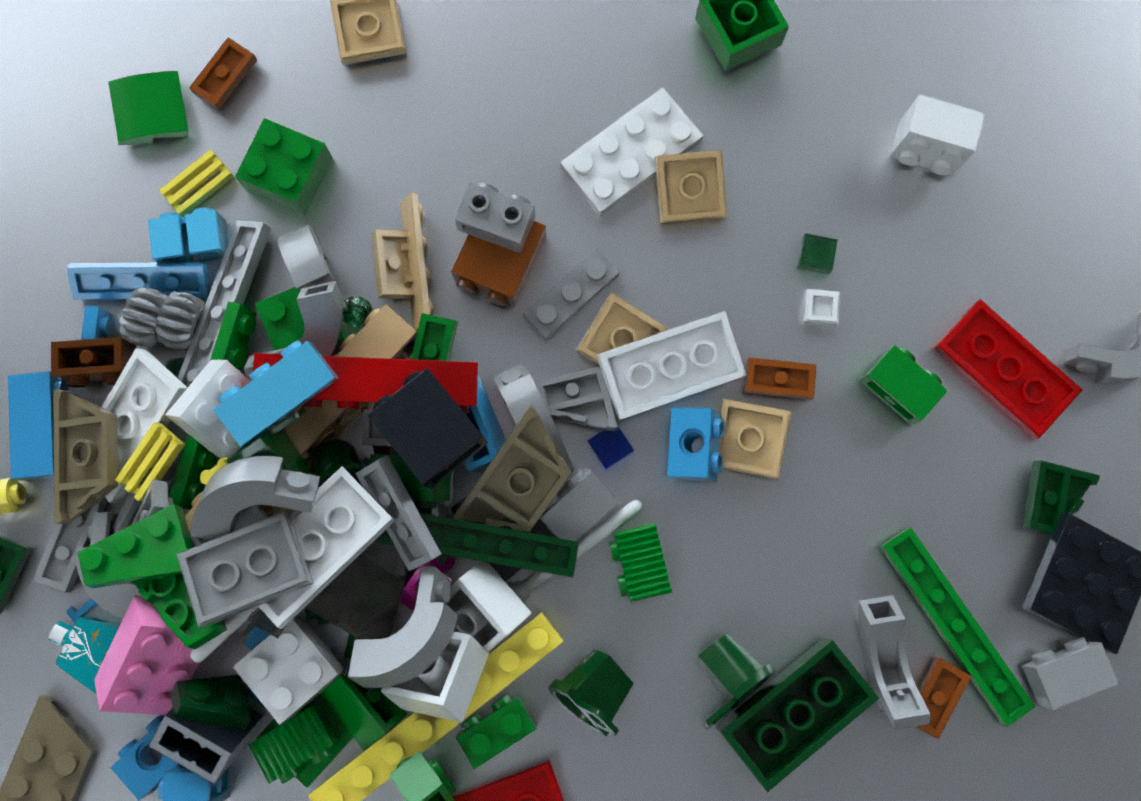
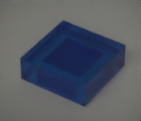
[587,425,634,470]

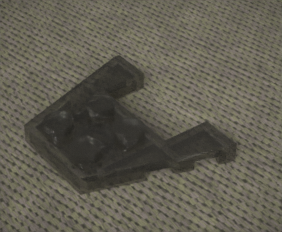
[248,553,405,692]

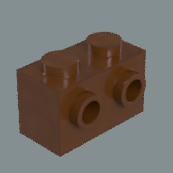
[51,337,137,388]

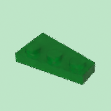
[77,504,193,588]
[133,543,227,650]

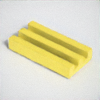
[159,149,234,217]
[115,422,185,502]

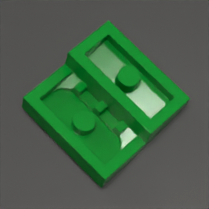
[108,71,188,145]

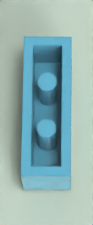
[212,340,339,446]

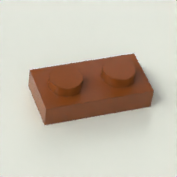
[189,37,257,110]
[744,357,817,400]
[916,657,971,739]

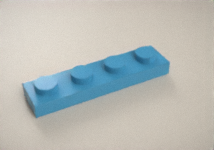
[66,262,211,300]

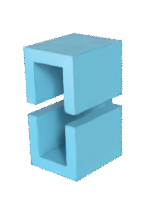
[148,208,228,263]

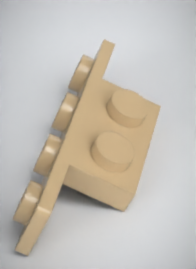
[372,193,434,330]

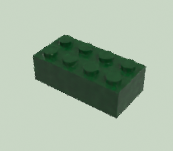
[715,638,880,792]

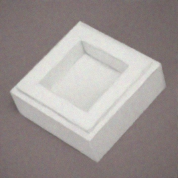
[803,289,840,327]

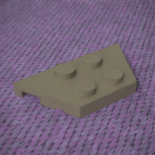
[53,389,118,524]
[452,405,571,532]
[0,694,97,801]

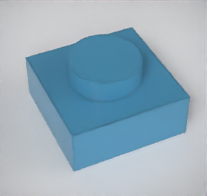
[81,306,115,340]

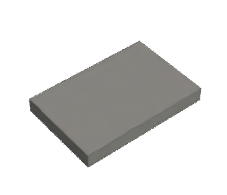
[177,511,313,628]

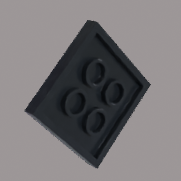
[1022,513,1141,655]

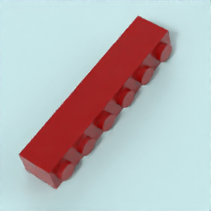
[253,353,478,413]

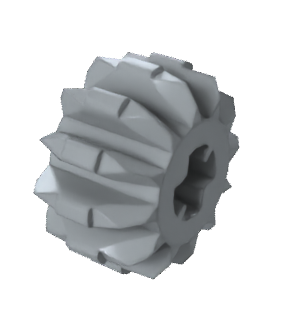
[119,287,167,347]
[155,291,205,351]

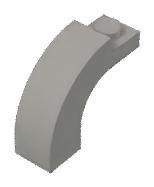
[278,224,348,312]
[244,281,343,381]
[1064,313,1141,384]
[493,364,575,473]
[191,456,320,540]
[75,512,141,619]
[348,567,458,688]
[858,595,930,730]

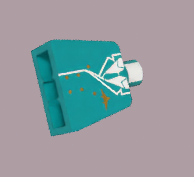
[48,616,121,694]

